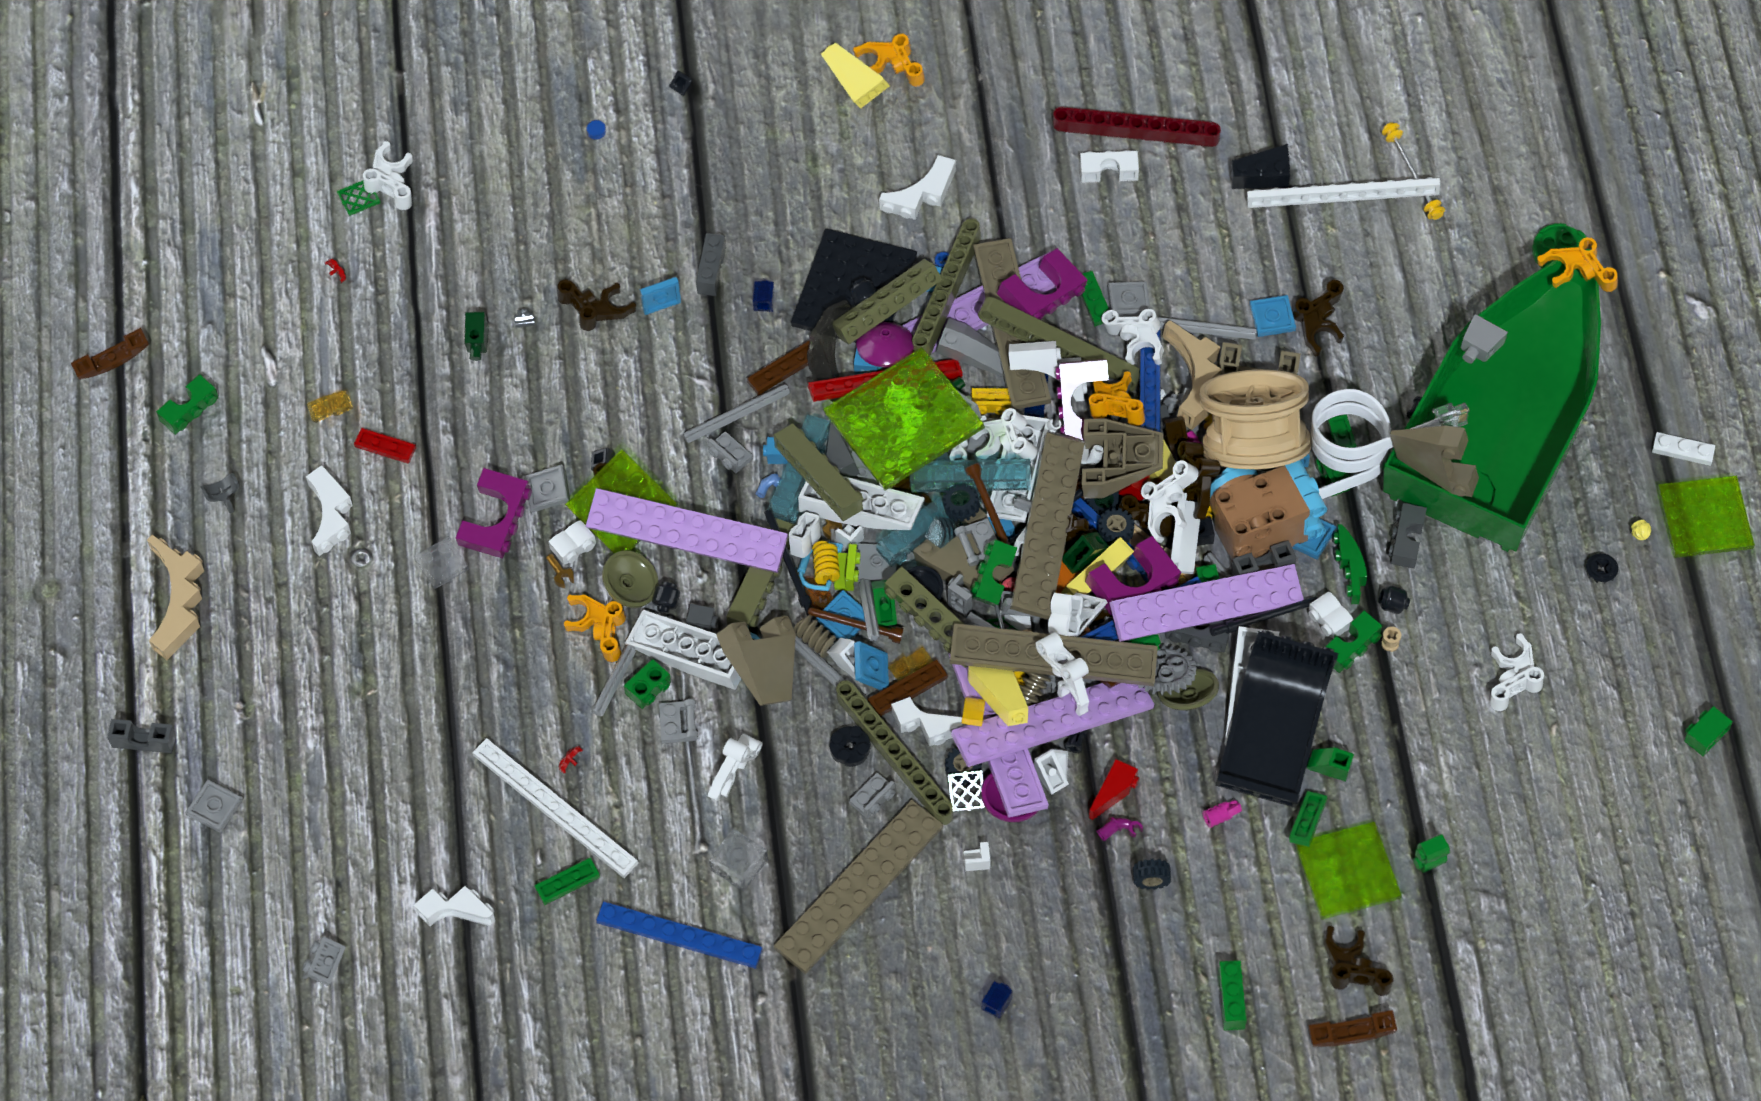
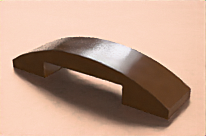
[71,328,149,379]
[1308,1010,1397,1047]

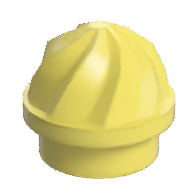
[1631,520,1651,540]

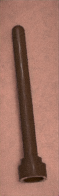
[965,463,1010,545]
[808,608,904,644]

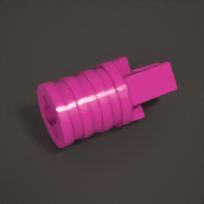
[1202,800,1242,828]

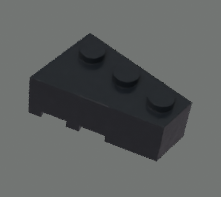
[1231,144,1290,189]

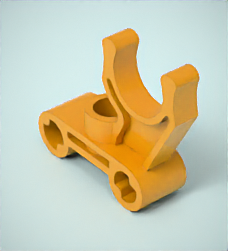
[853,34,925,87]
[1537,237,1618,292]
[1088,371,1145,426]
[564,594,626,662]

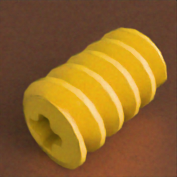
[812,541,840,585]

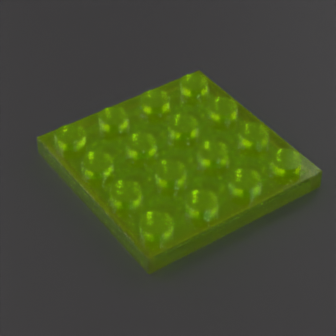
[565,449,678,554]
[1657,476,1755,558]
[1295,821,1402,920]

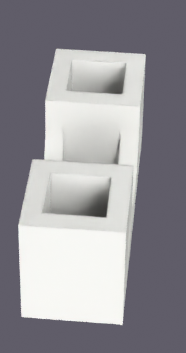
[1080,150,1139,183]

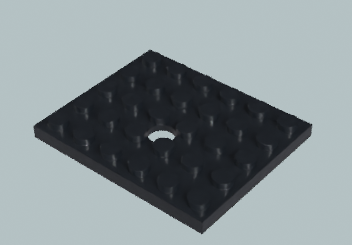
[791,228,917,343]

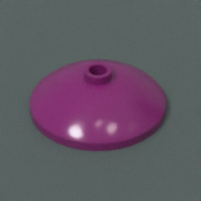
[856,322,914,367]
[981,773,1038,822]

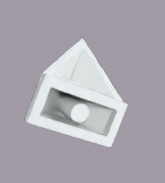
[1074,592,1107,637]
[1034,749,1069,794]

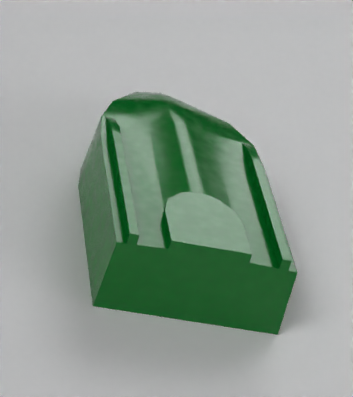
[1383,260,1601,552]

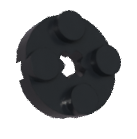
[830,726,871,767]

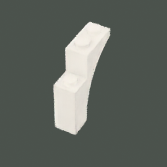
[879,155,956,220]
[1009,341,1088,402]
[306,465,353,556]

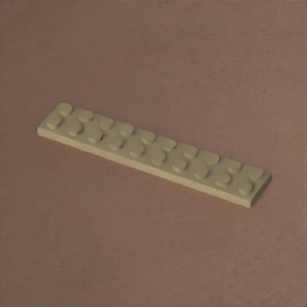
[973,238,1051,409]
[1010,432,1085,620]
[950,623,1158,687]
[774,800,943,974]

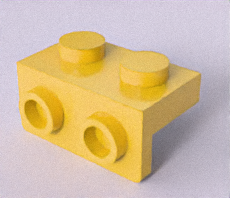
[972,388,1011,415]

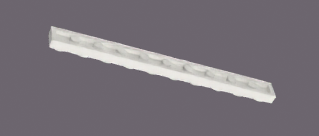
[1247,178,1440,208]
[473,738,638,878]

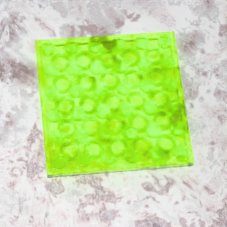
[823,348,985,491]

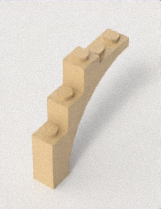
[1162,320,1222,430]
[147,535,204,660]

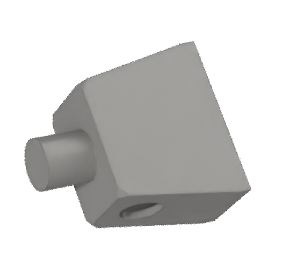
[1461,314,1508,363]

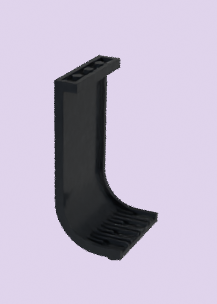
[1215,630,1339,808]

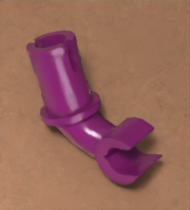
[1097,817,1143,841]

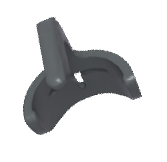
[200,473,239,513]

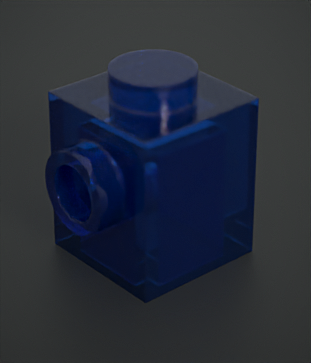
[753,280,775,312]
[981,981,1013,1019]

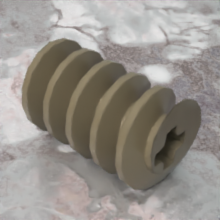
[794,615,836,658]
[1019,672,1051,706]

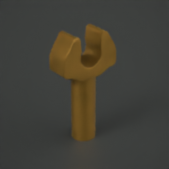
[822,519,843,540]
[546,554,574,588]

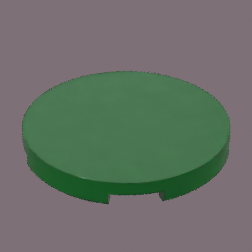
[1532,223,1591,268]

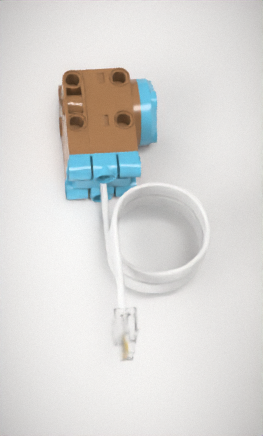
[1210,389,1470,561]

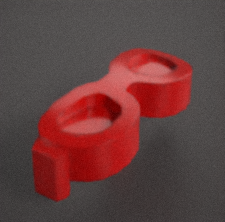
[325,259,346,283]
[559,746,583,774]

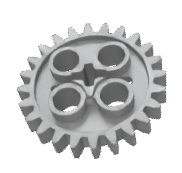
[1138,645,1196,695]

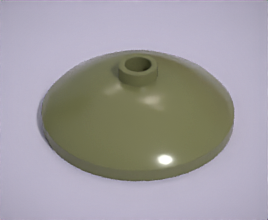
[602,551,659,608]
[1158,669,1219,711]

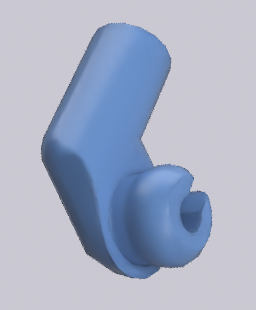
[756,474,782,498]

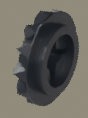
[1586,553,1618,584]

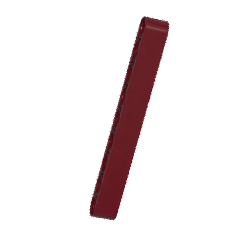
[1053,107,1221,147]

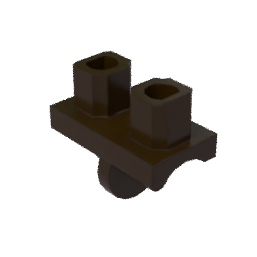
[1066,514,1098,542]

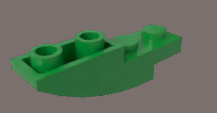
[1333,524,1367,604]

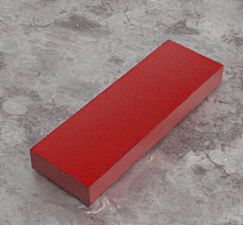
[354,428,416,464]

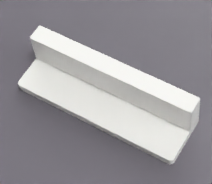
[1171,493,1200,574]

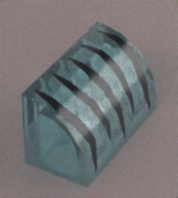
[924,516,963,547]

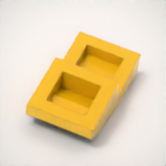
[961,697,985,727]

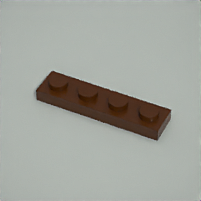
[747,339,823,396]
[868,660,948,717]

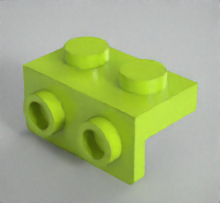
[834,544,861,591]

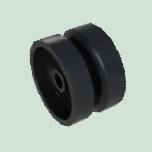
[901,566,943,615]

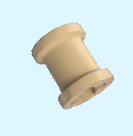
[1381,627,1401,652]

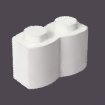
[789,512,821,558]
[549,520,596,565]
[1308,591,1354,639]
[1048,593,1083,637]

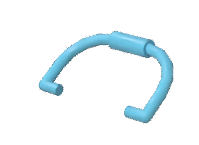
[798,542,843,591]

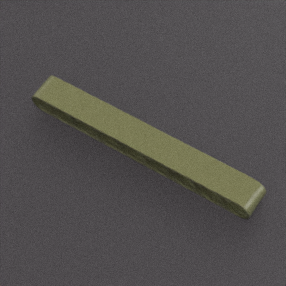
[912,219,981,359]
[978,297,1140,391]
[836,680,953,825]

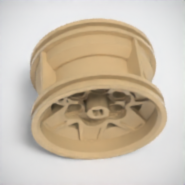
[1200,370,1311,469]

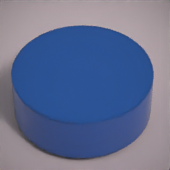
[587,120,606,140]

